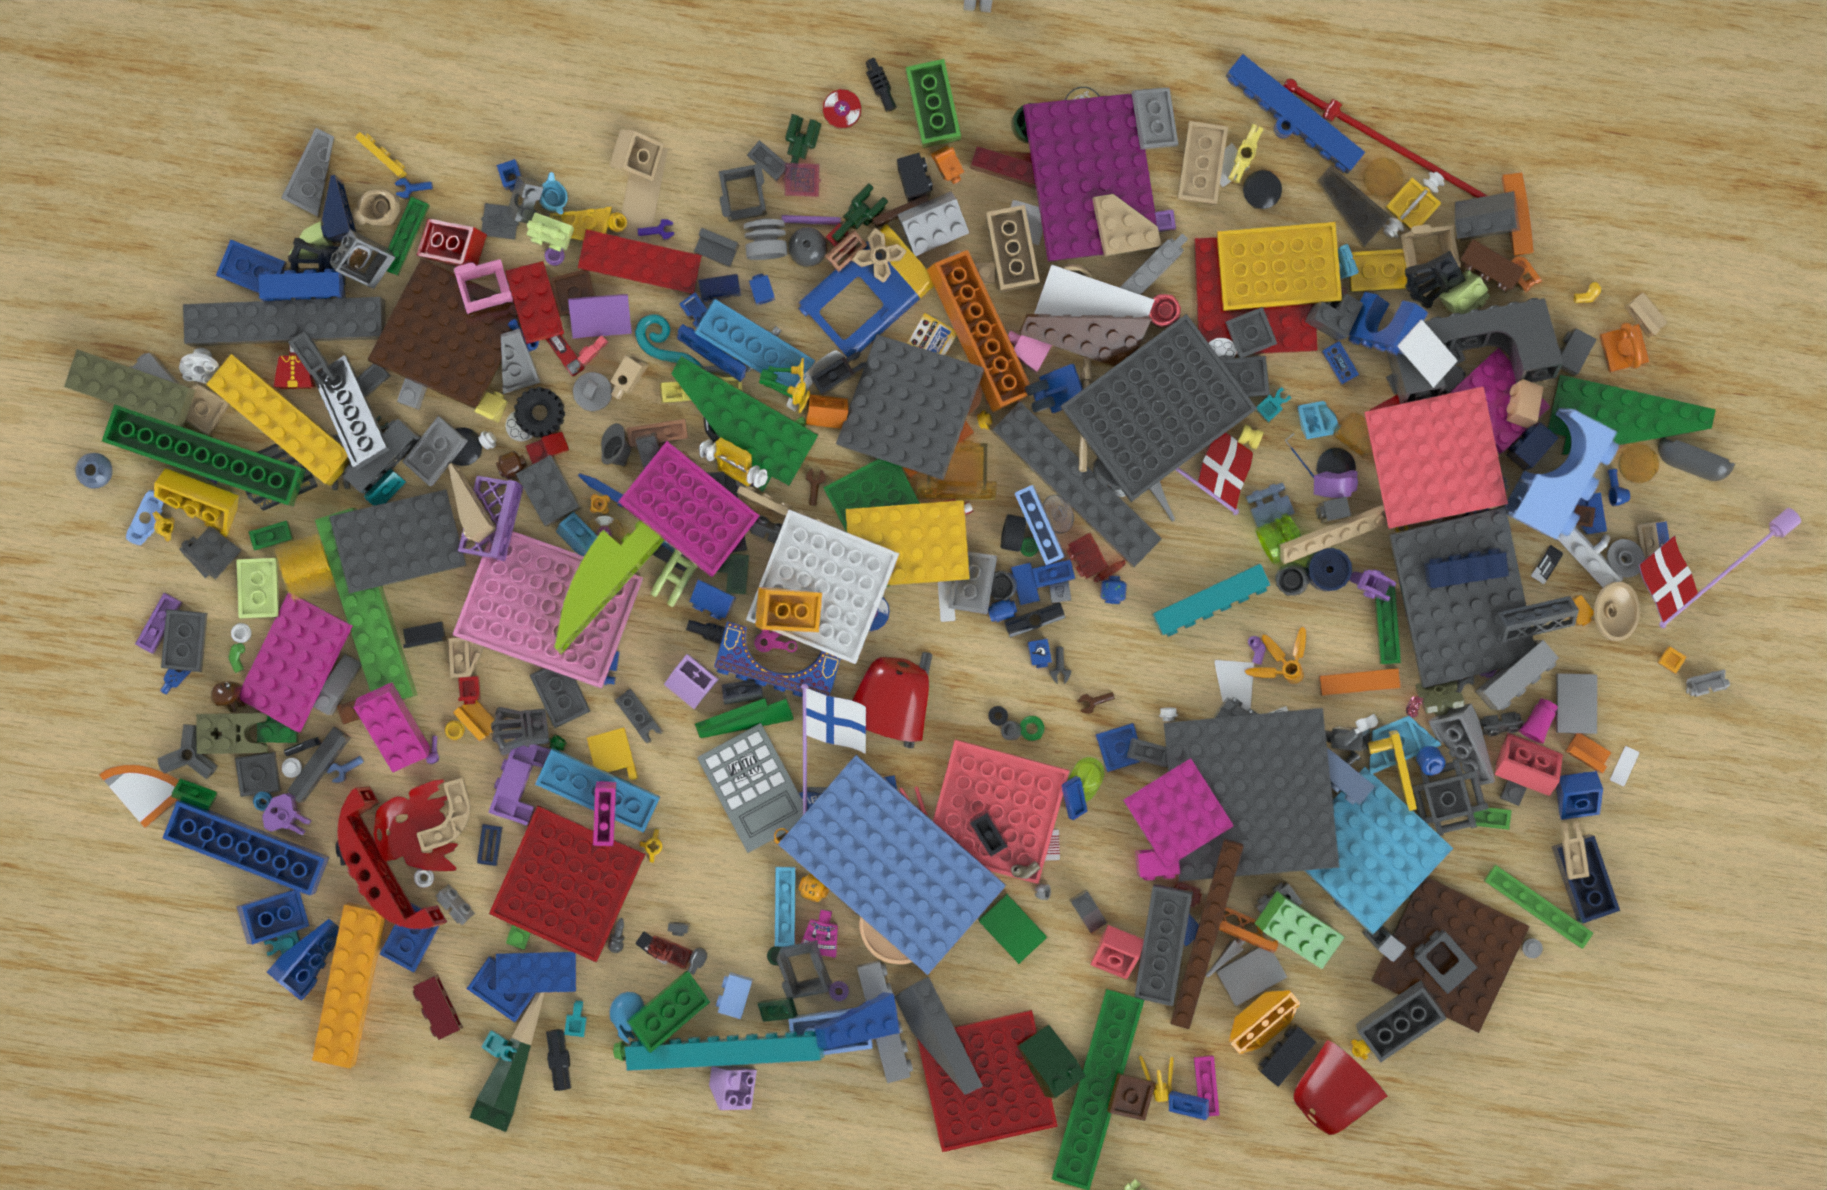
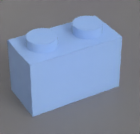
[716,972,753,1019]

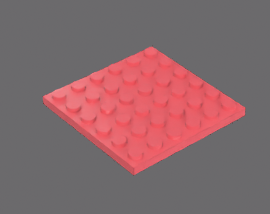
[1364,386,1508,529]
[933,739,1069,884]

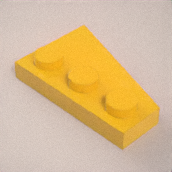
[549,207,613,241]

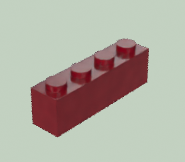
[971,146,1036,189]

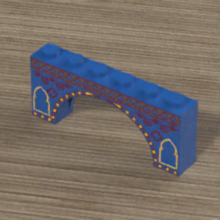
[714,621,841,697]

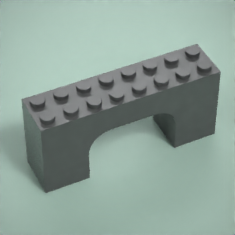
[1386,298,1563,404]

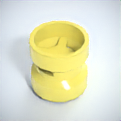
[1238,424,1263,450]

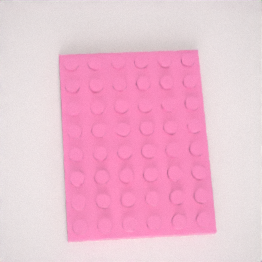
[452,525,643,689]

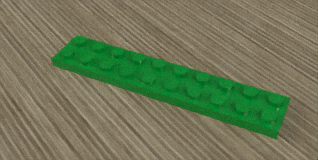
[1051,988,1145,1190]

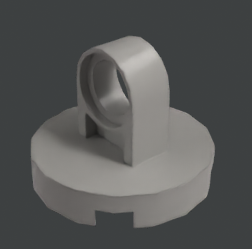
[573,372,612,412]

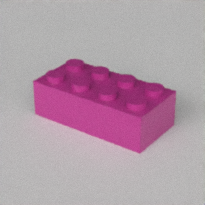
[354,682,430,773]

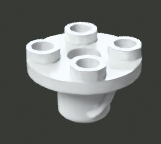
[179,348,220,384]

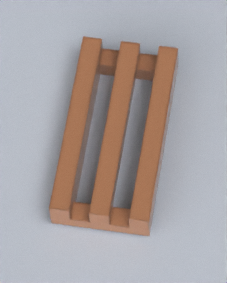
[824,230,867,272]

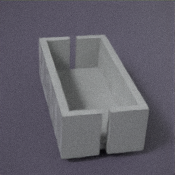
[1475,640,1559,710]

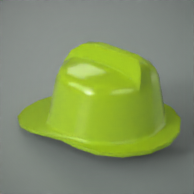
[1067,757,1105,802]

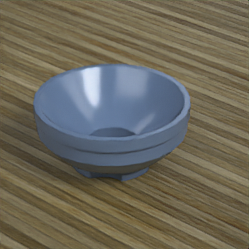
[75,453,113,489]

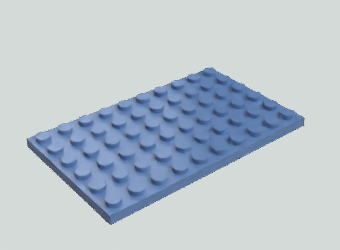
[778,754,1006,975]

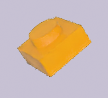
[1658,646,1687,674]

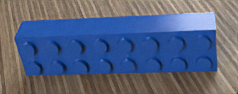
[163,800,330,896]

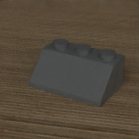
[1455,191,1520,241]

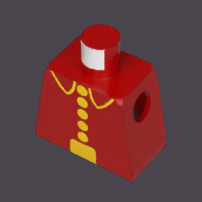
[274,345,316,389]

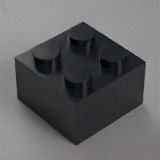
[896,153,933,203]

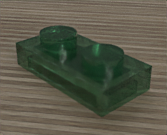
[757,997,798,1022]

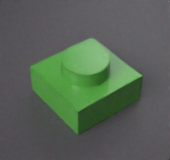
[506,925,531,950]

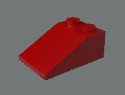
[416,218,487,267]

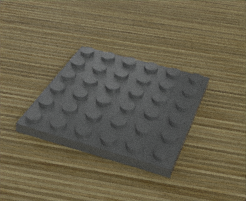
[836,334,984,480]

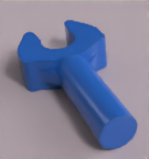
[395,178,433,199]

